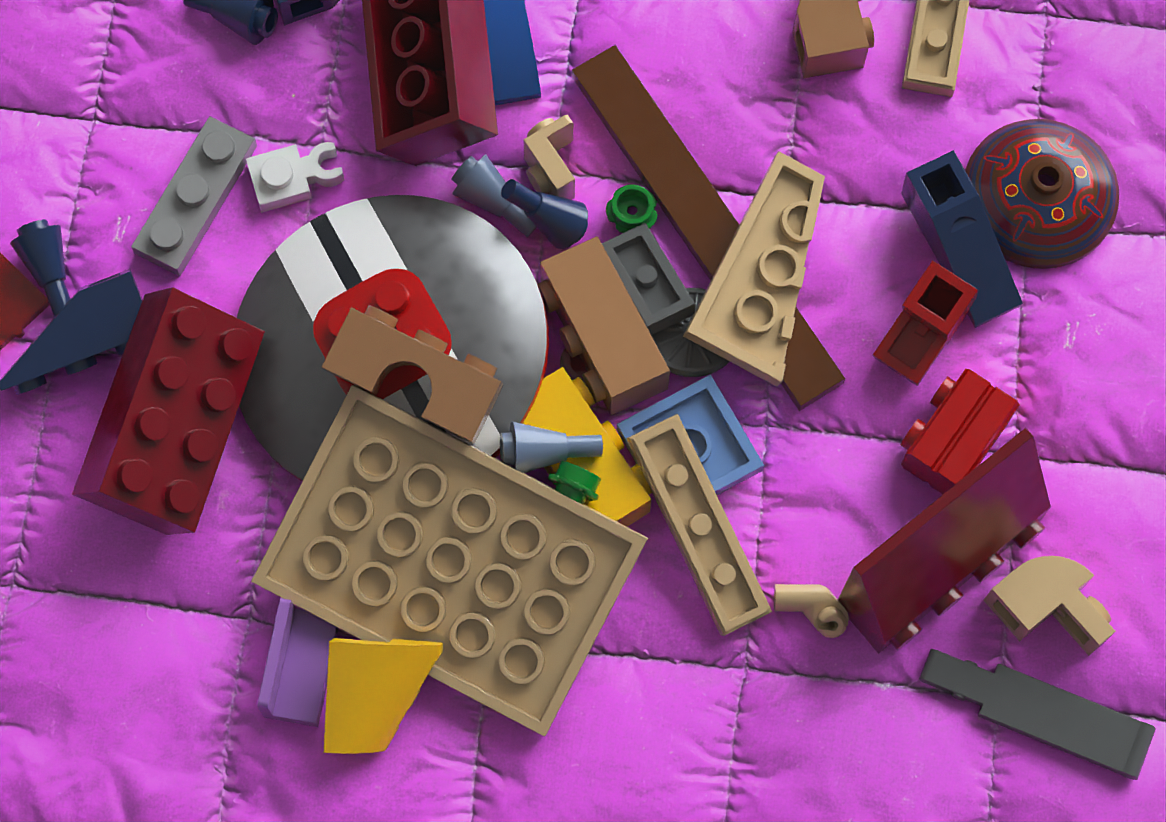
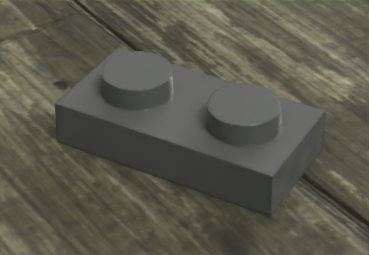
[602,223,695,335]

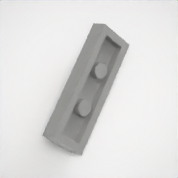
[131,116,257,276]

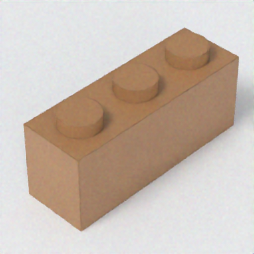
[537,236,670,416]

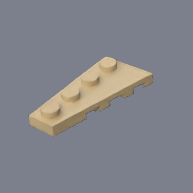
[683,151,825,387]

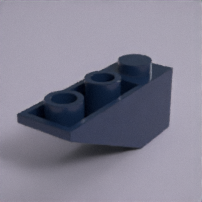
[901,150,1023,328]
[0,269,143,395]

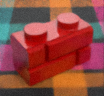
[900,368,1020,494]

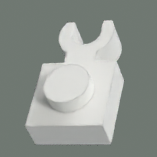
[246,142,344,213]

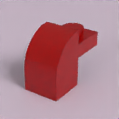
[873,260,978,386]

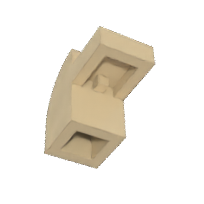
[983,556,1116,655]

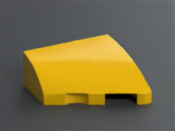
[323,638,443,754]

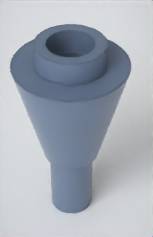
[451,154,537,238]
[500,421,603,473]

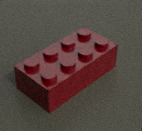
[362,0,498,166]
[72,287,265,535]

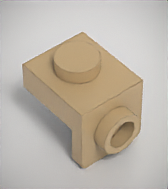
[523,115,575,200]

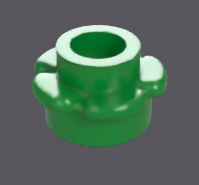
[606,184,658,233]
[548,461,601,504]

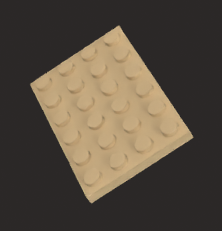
[251,385,648,737]

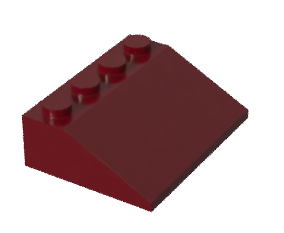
[838,428,1051,654]

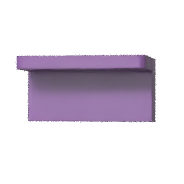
[257,598,339,727]

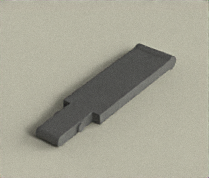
[919,649,1156,780]

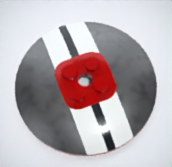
[237,195,549,481]

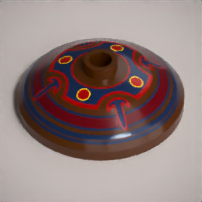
[965,119,1119,269]

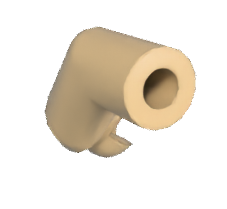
[774,584,849,638]

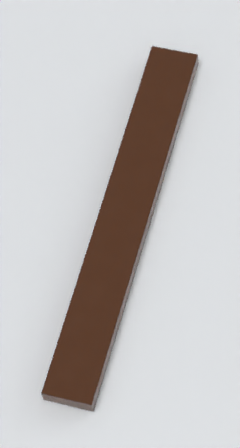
[572,45,846,411]

